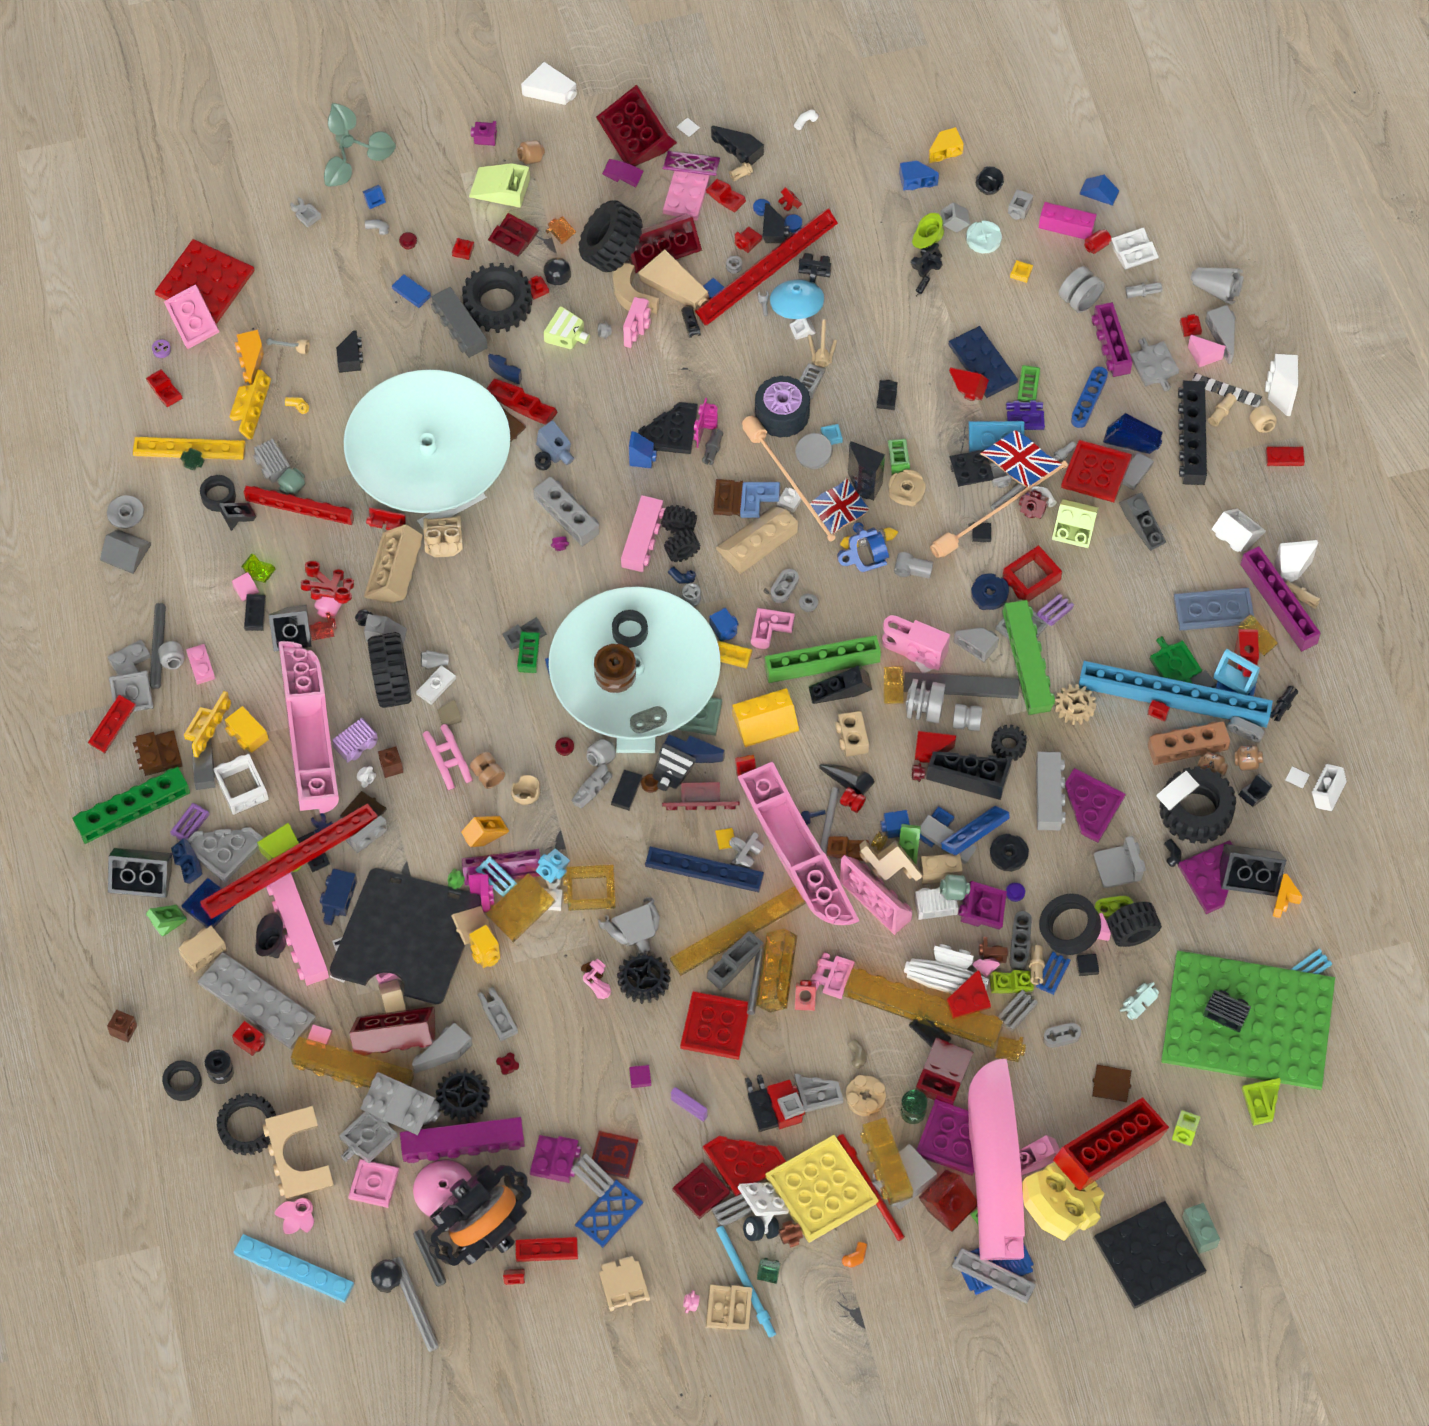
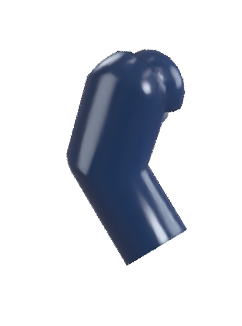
[668,566,696,584]

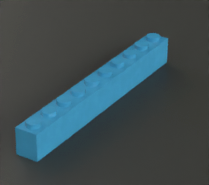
[1079,661,1273,728]

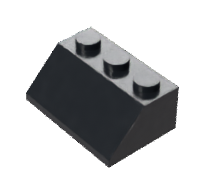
[848,441,885,501]
[1220,844,1287,896]
[108,848,172,898]

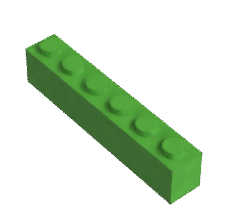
[1002,600,1055,715]
[764,635,881,683]

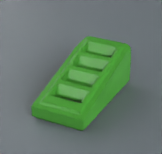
[1017,365,1040,402]
[888,439,910,475]

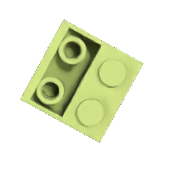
[1052,499,1099,548]

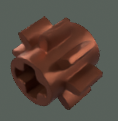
[778,1220,803,1248]

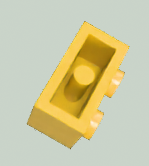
[469,925,500,969]

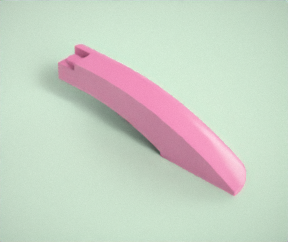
[278,641,339,813]
[738,762,859,925]
[968,1059,1025,1260]

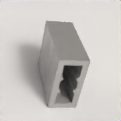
[872,1144,937,1210]

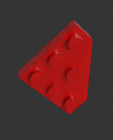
[702,1136,786,1196]

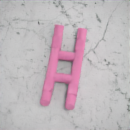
[423,724,473,790]

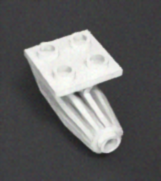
[904,944,989,994]

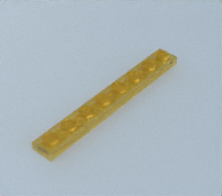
[670,886,806,976]

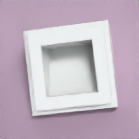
[789,318,816,340]

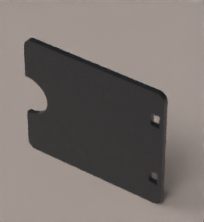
[330,868,481,1004]

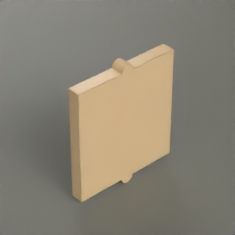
[452,906,494,945]

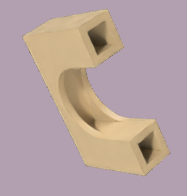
[262,1106,334,1200]

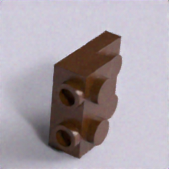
[133,730,183,776]

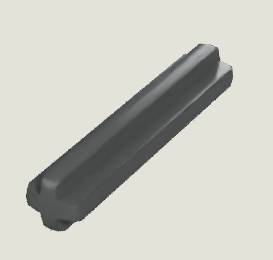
[413,1229,446,1287]

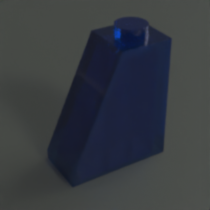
[1103,413,1163,454]

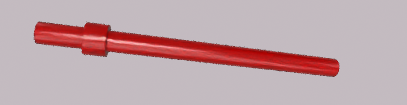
[837,1134,905,1241]

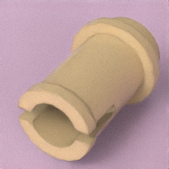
[729,162,753,182]

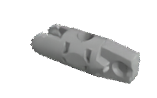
[571,764,612,808]

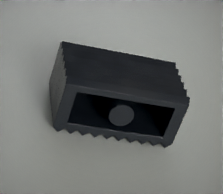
[1203,990,1251,1033]

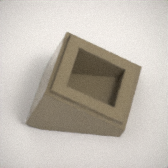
[437,700,461,726]

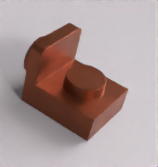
[979,937,1008,963]

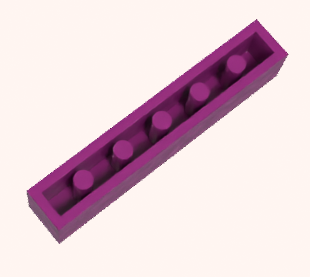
[1240,546,1321,652]
[400,1117,525,1163]

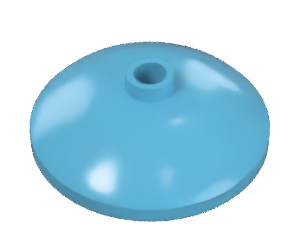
[770,279,824,319]

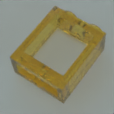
[563,865,616,911]

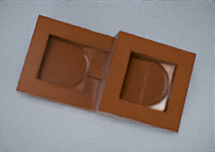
[827,836,870,861]

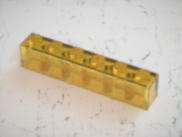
[290,1036,414,1089]

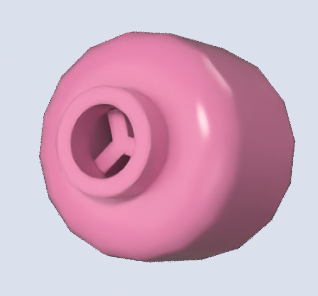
[314,590,342,619]

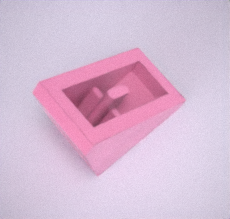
[1188,335,1226,367]

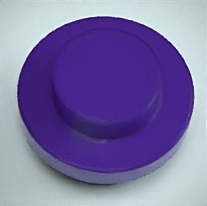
[1006,883,1025,902]

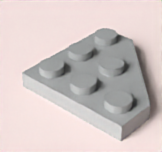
[187,827,263,883]

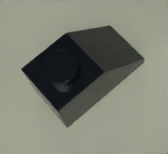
[762,203,790,243]

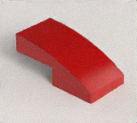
[706,179,746,213]
[146,369,183,408]

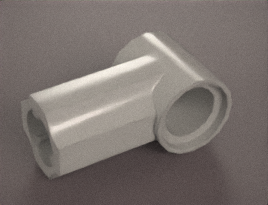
[894,552,933,579]

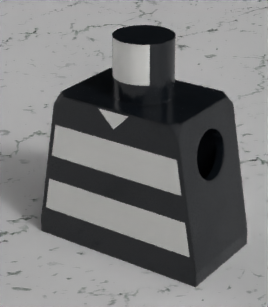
[652,743,696,791]

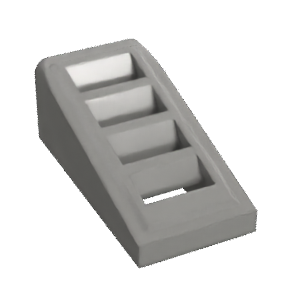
[799,363,825,399]

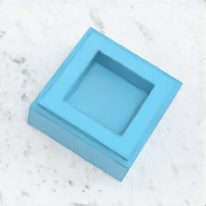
[820,424,843,445]

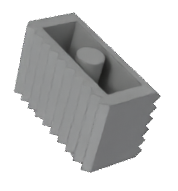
[253,439,291,483]

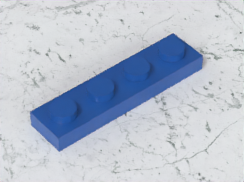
[941,806,1010,855]

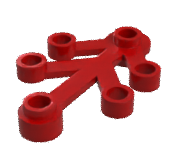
[301,561,354,604]

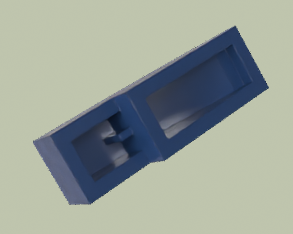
[665,734,725,763]

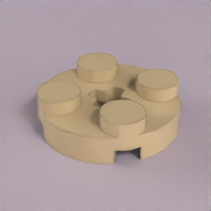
[888,470,926,506]
[845,1075,886,1116]

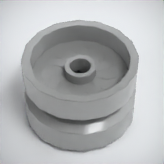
[1059,266,1105,313]

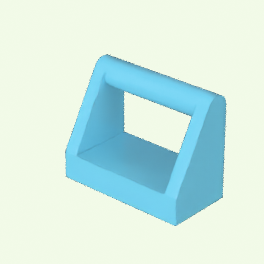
[1213,649,1260,695]

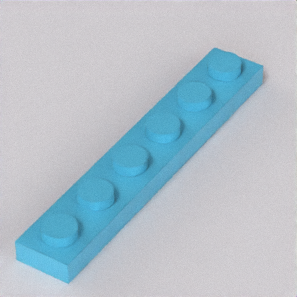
[234,1234,354,1303]

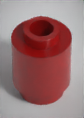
[1084,229,1112,254]

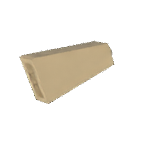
[638,250,709,310]

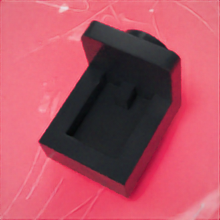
[1238,774,1273,807]

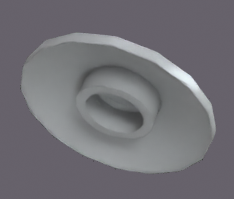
[107,495,144,529]

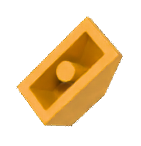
[461,816,509,847]

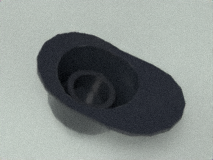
[255,913,286,959]

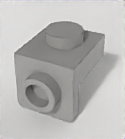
[990,463,1012,488]

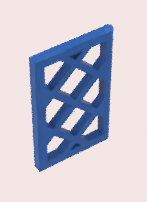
[575,1180,643,1248]

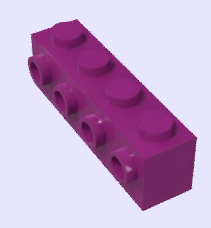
[1091,302,1133,377]

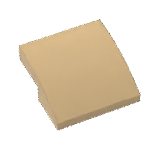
[705,1285,752,1330]

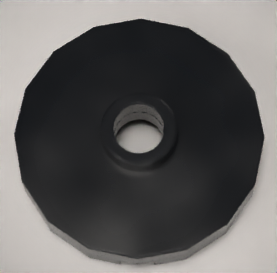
[990,834,1029,872]

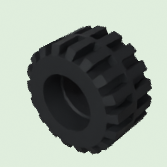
[1107,902,1162,947]

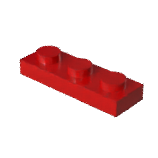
[88,695,136,754]
[515,1237,578,1262]

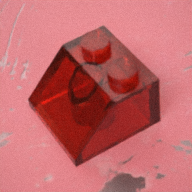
[918,1170,977,1232]

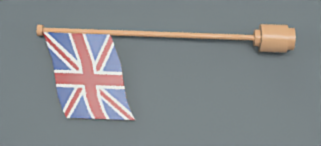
[742,416,869,541]
[930,430,1068,559]

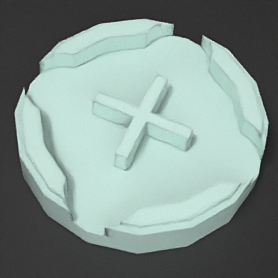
[966,221,1002,253]

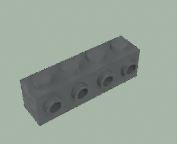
[431,287,488,358]

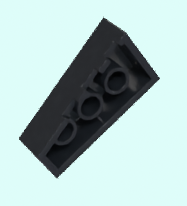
[926,751,1013,800]

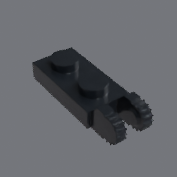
[745,1074,778,1132]

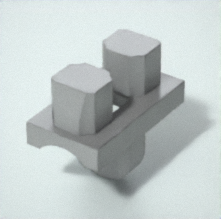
[729,832,764,869]

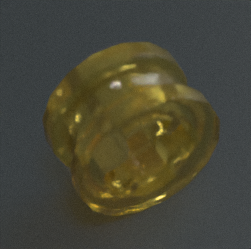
[871,831,888,851]

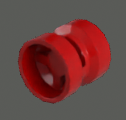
[840,787,866,813]

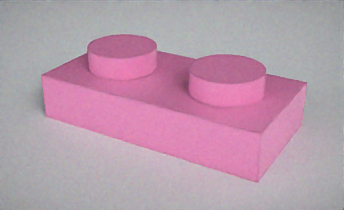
[186,644,215,685]

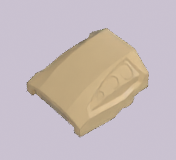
[423,516,463,558]

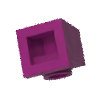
[471,121,497,146]

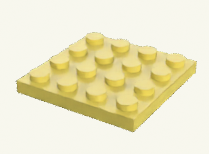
[765,1135,879,1243]

